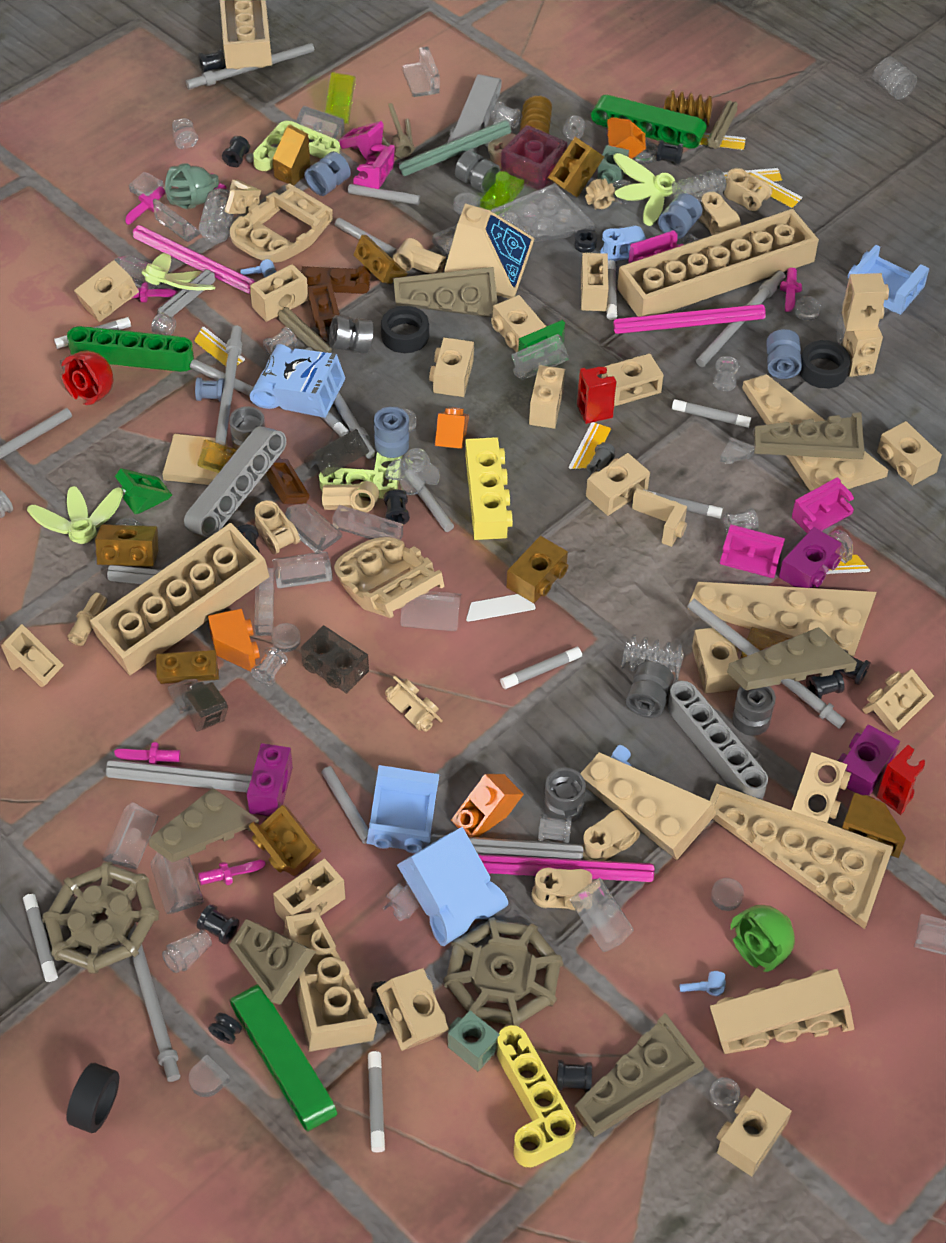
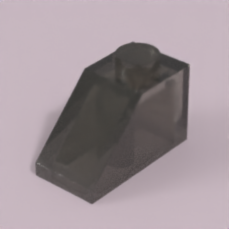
[183,682,228,732]

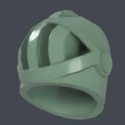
[165,163,219,209]

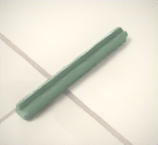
[399,120,511,176]

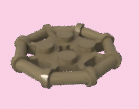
[42,861,159,974]
[443,917,563,1027]

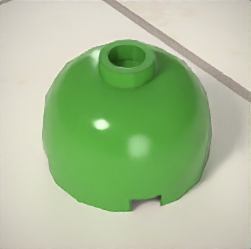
[731,905,795,972]

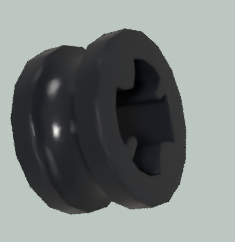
[575,229,597,253]
[208,1013,242,1044]

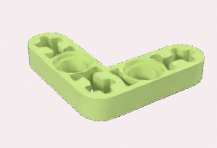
[253,121,340,171]
[319,452,402,499]

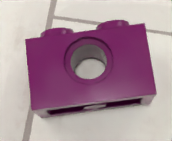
[779,527,842,588]
[838,724,900,796]
[247,743,293,817]

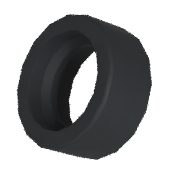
[381,305,429,354]
[799,340,851,389]
[66,1063,120,1133]

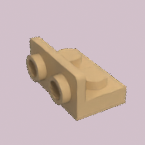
[862,669,934,733]

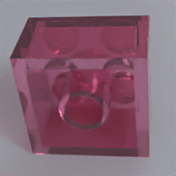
[501,125,567,191]

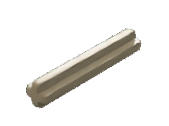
[707,100,738,149]
[278,307,332,353]

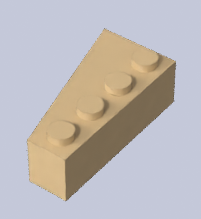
[580,752,716,860]
[710,969,854,1054]

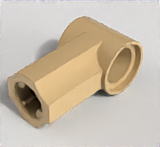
[392,238,446,274]
[322,481,379,513]

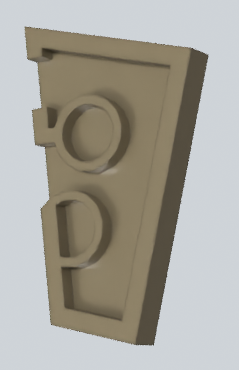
[149,788,259,863]
[229,919,316,1005]

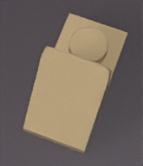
[1,624,64,687]

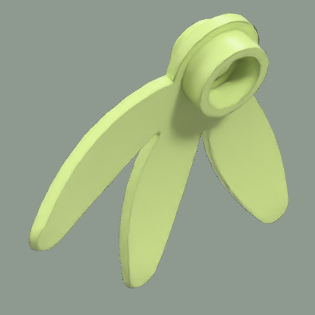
[614,153,676,226]
[142,253,215,290]
[27,486,123,544]

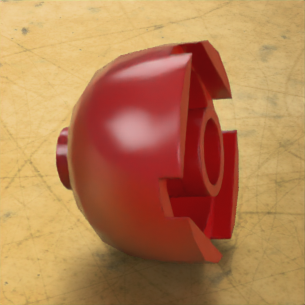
[61,350,114,405]

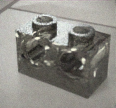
[301,625,369,694]

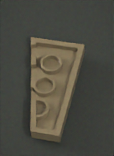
[754,412,864,459]
[727,627,857,690]
[574,1013,704,1138]

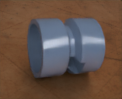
[305,151,351,196]
[658,193,702,239]
[766,329,802,379]
[374,407,409,458]

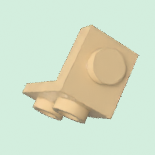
[225,180,261,214]
[632,488,687,547]

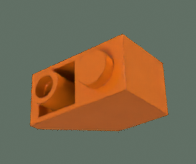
[607,117,646,159]
[435,407,469,449]
[208,609,260,672]
[451,774,524,837]

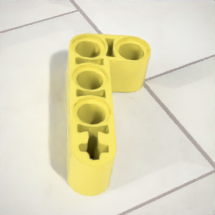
[497,1025,576,1167]

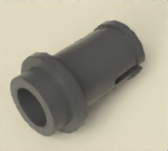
[586,442,615,474]

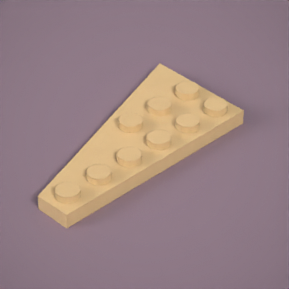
[742,374,888,492]
[688,582,877,657]
[710,784,893,929]

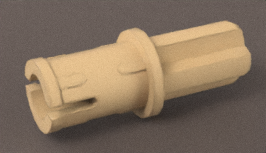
[67,593,107,646]

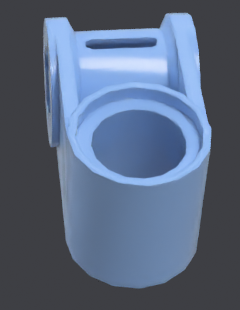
[600,226,646,262]

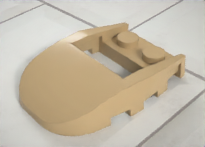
[230,183,333,262]
[334,537,444,618]

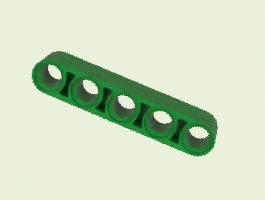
[591,95,707,149]
[67,326,194,372]
[229,984,337,1132]

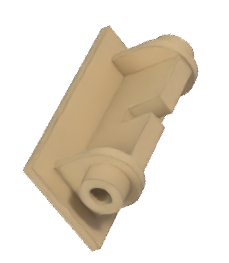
[385,676,443,732]

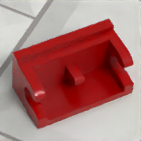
[577,367,617,424]
[877,745,925,815]

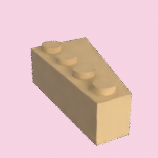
[283,912,377,1052]

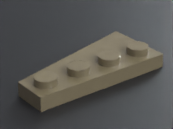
[393,267,498,317]

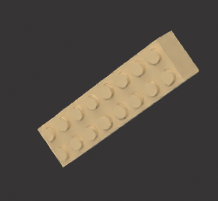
[617,209,819,316]

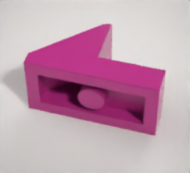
[338,121,384,161]

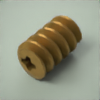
[664,90,713,126]
[519,96,552,148]

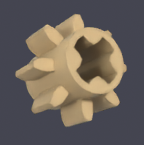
[585,179,615,209]

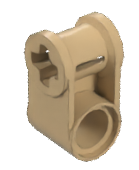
[724,168,772,211]
[699,192,741,236]
[255,500,300,555]
[583,809,640,861]
[531,868,593,911]

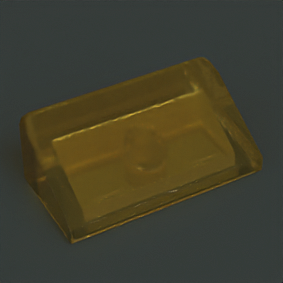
[198,439,237,473]

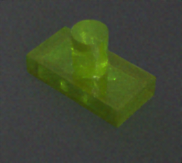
[324,72,356,124]
[480,171,524,216]

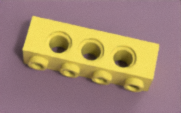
[465,437,513,540]

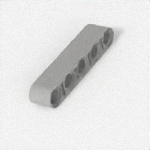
[451,74,501,156]
[184,426,286,537]
[668,681,768,800]

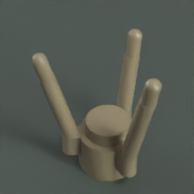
[382,103,415,158]

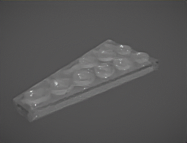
[432,183,596,257]

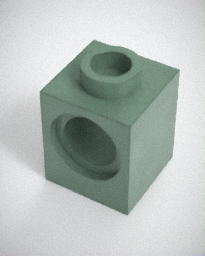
[597,145,629,187]
[448,1011,500,1072]

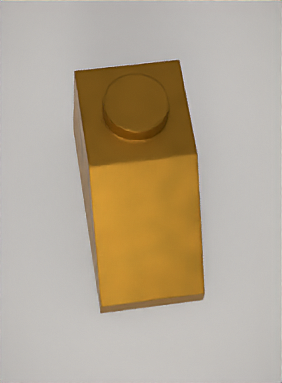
[273,124,311,186]
[842,793,906,858]

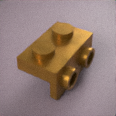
[353,235,408,284]
[156,650,219,684]
[248,805,321,876]

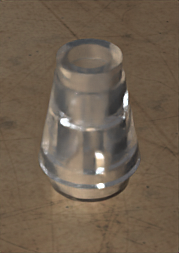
[162,930,212,973]

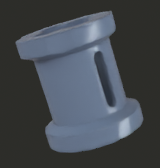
[195,377,224,402]

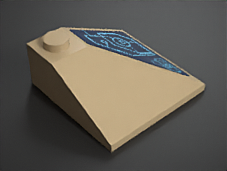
[444,204,535,299]

